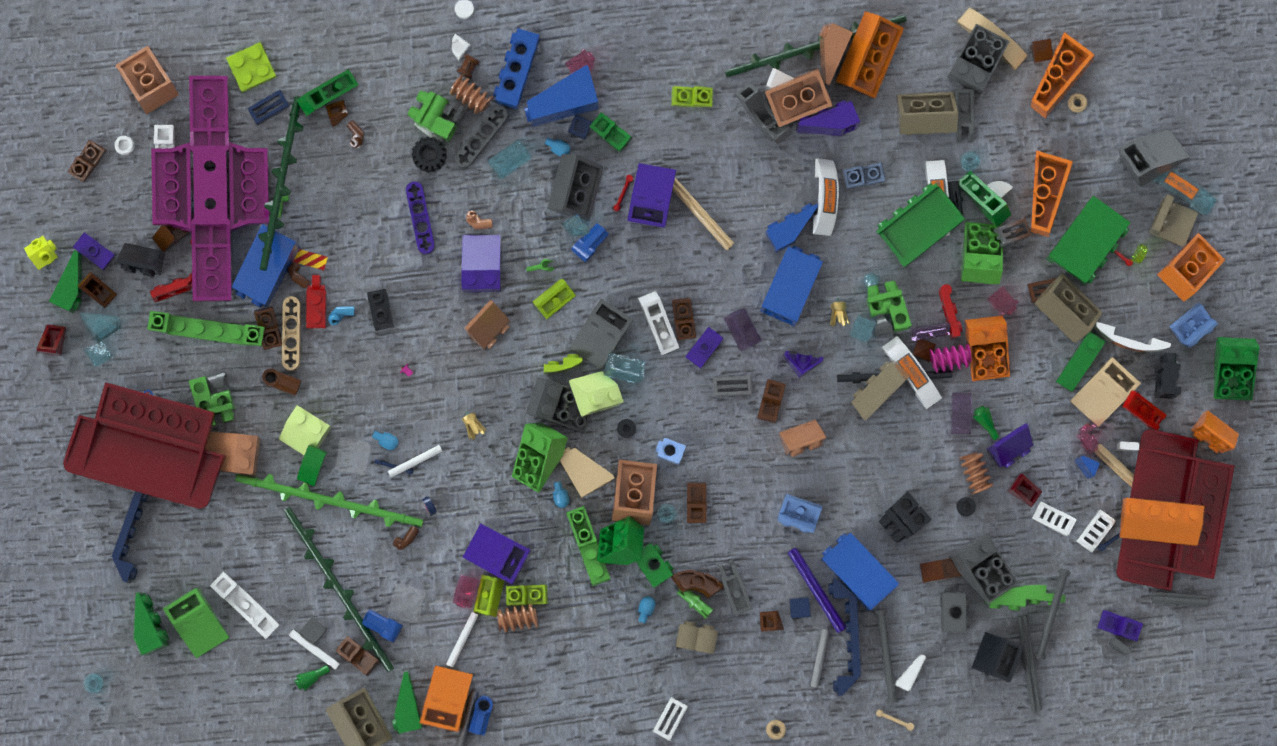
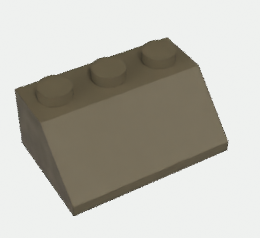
[897,92,958,135]
[1034,273,1103,343]
[851,360,910,421]
[325,688,393,746]

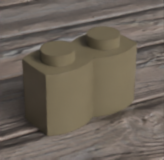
[675,621,718,654]

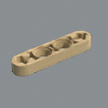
[282,296,301,371]

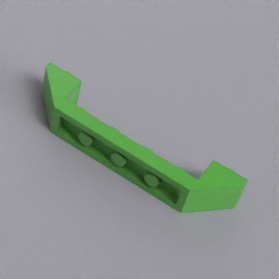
[147,311,265,346]

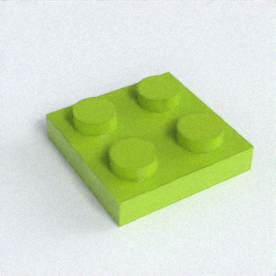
[226,42,277,93]

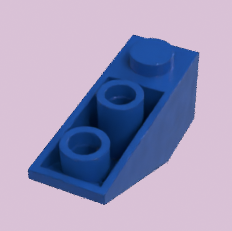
[765,203,818,253]

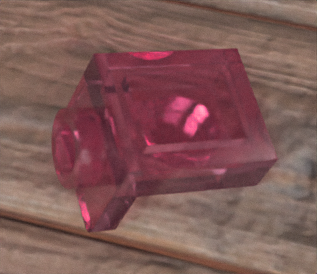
[565,49,595,74]
[987,286,1019,316]
[1076,423,1099,454]
[453,575,479,608]

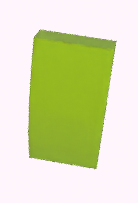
[671,86,713,107]
[543,354,583,374]
[506,585,548,606]

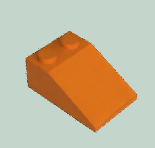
[1157,233,1225,302]

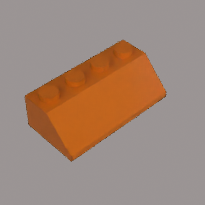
[836,11,904,99]
[1119,498,1204,546]

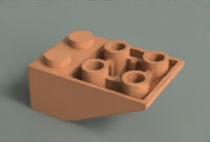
[778,420,826,457]

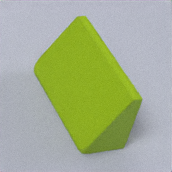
[533,278,576,320]
[473,574,505,617]

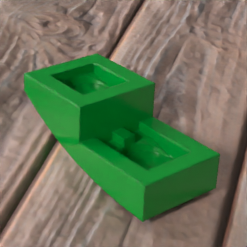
[589,112,632,153]
[297,445,327,486]

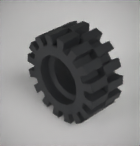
[412,136,447,173]

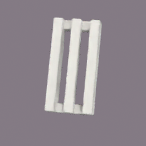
[653,697,688,741]

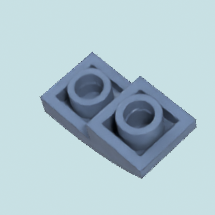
[843,162,886,189]

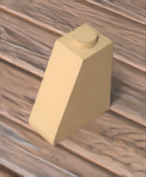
[560,447,615,498]

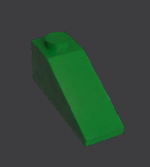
[296,69,358,117]
[958,170,1011,227]
[49,250,82,313]
[1056,332,1106,392]
[392,671,423,734]

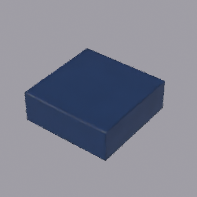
[568,114,593,140]
[789,598,810,618]

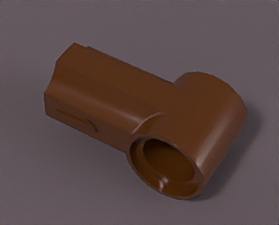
[262,368,301,396]

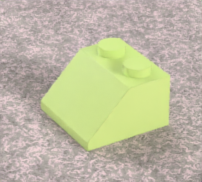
[569,371,624,417]
[279,405,332,455]

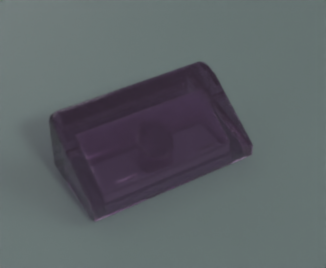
[724,308,761,351]
[909,322,950,341]

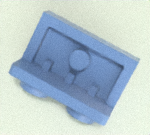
[1169,303,1218,348]
[777,494,822,533]

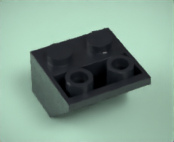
[116,243,165,277]
[971,632,1024,683]

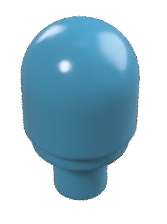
[544,137,570,157]
[372,431,399,450]
[553,481,570,508]
[638,596,655,624]

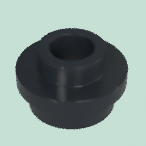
[617,419,636,438]
[956,497,976,516]

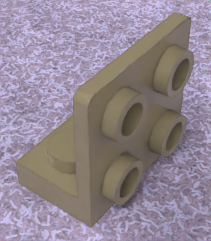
[1148,194,1198,247]

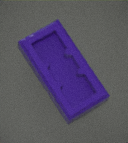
[73,232,116,270]
[685,327,724,369]

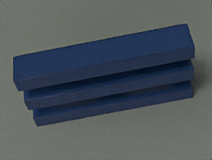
[247,90,290,126]

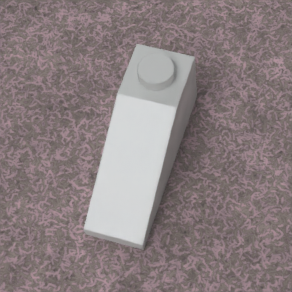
[638,291,679,355]

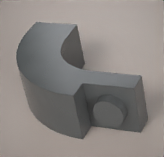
[736,83,793,144]

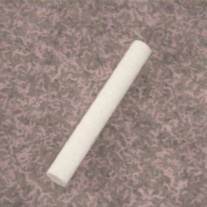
[388,445,442,478]
[446,612,479,667]
[289,630,340,670]

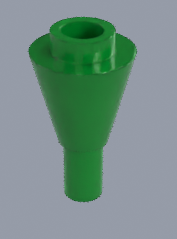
[972,406,1000,440]
[294,665,330,692]

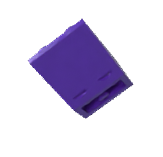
[796,100,860,136]
[627,163,676,228]
[463,523,532,584]

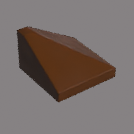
[326,100,348,127]
[912,338,936,362]
[760,611,784,631]

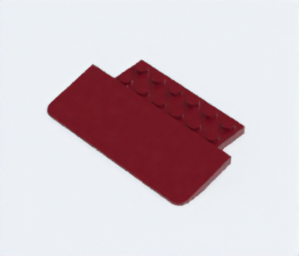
[63,382,226,509]
[1116,429,1235,591]

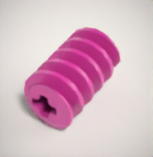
[930,344,972,373]

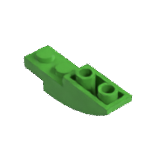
[566,506,611,586]
[985,585,1065,611]

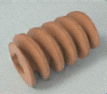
[450,75,493,114]
[959,452,993,495]
[497,604,539,634]

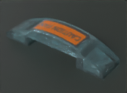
[1152,169,1216,216]

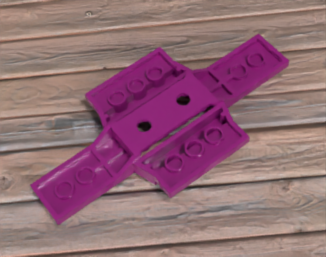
[151,76,269,302]

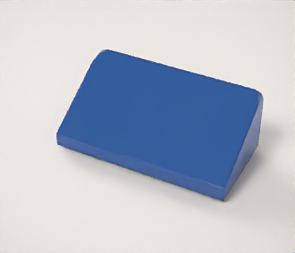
[1075,456,1100,479]

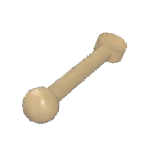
[876,709,914,730]

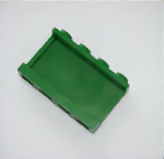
[876,183,966,267]
[1046,196,1131,286]

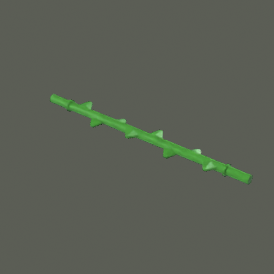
[235,474,424,527]

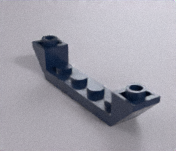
[112,491,149,583]
[828,579,861,696]

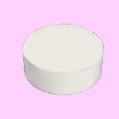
[455,0,474,19]
[114,136,135,156]

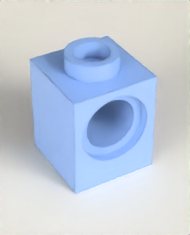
[655,438,686,465]

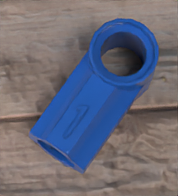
[571,223,609,262]
[362,609,403,643]
[469,695,493,736]

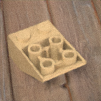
[1070,357,1141,427]

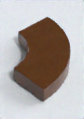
[671,570,724,599]

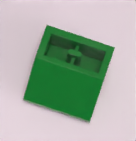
[597,516,644,565]

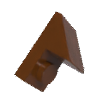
[152,225,190,253]
[920,558,962,583]

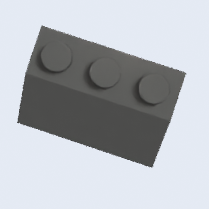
[547,154,604,221]

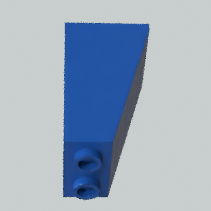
[524,65,599,127]
[232,224,301,308]
[760,246,823,327]
[821,533,899,611]

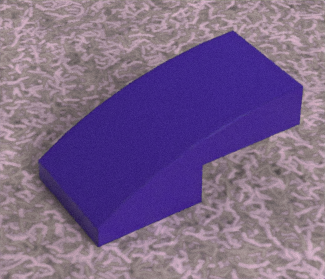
[1097,610,1143,642]

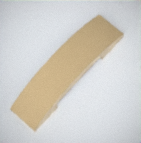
[957,7,1028,70]

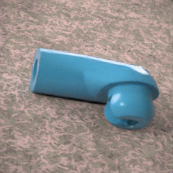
[328,306,355,325]

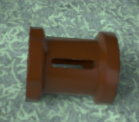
[456,54,480,79]

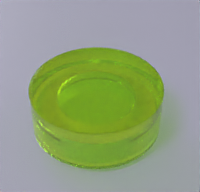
[1132,244,1148,264]

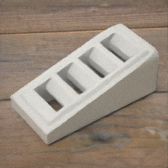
[1032,502,1077,537]
[1076,510,1116,553]
[894,655,926,691]

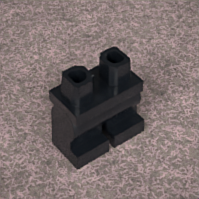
[367,288,394,331]
[1154,353,1181,399]
[879,491,932,543]

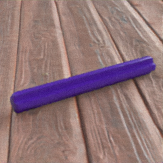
[788,548,846,633]

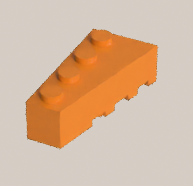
[1031,32,1095,119]
[1031,150,1073,237]

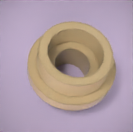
[1068,93,1087,113]
[766,720,786,739]

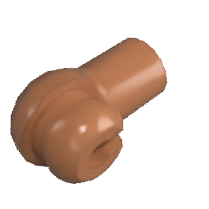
[466,211,493,230]

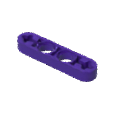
[406,181,435,255]

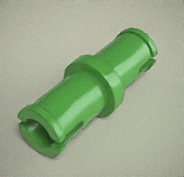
[677,589,713,619]

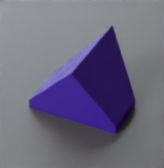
[784,351,823,378]

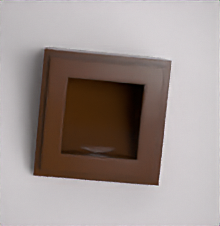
[1030,39,1053,63]

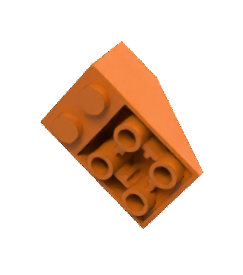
[965,315,1010,381]
[1191,410,1239,453]
[420,666,473,732]

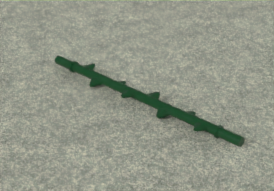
[724,14,907,78]
[258,96,304,271]
[284,507,394,672]

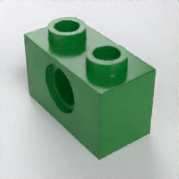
[635,543,674,588]

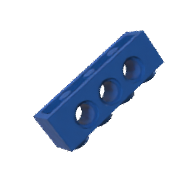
[493,28,540,110]

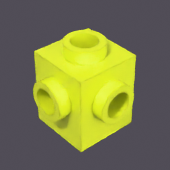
[24,236,58,270]

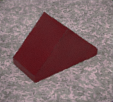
[37,324,66,356]
[1007,473,1042,507]

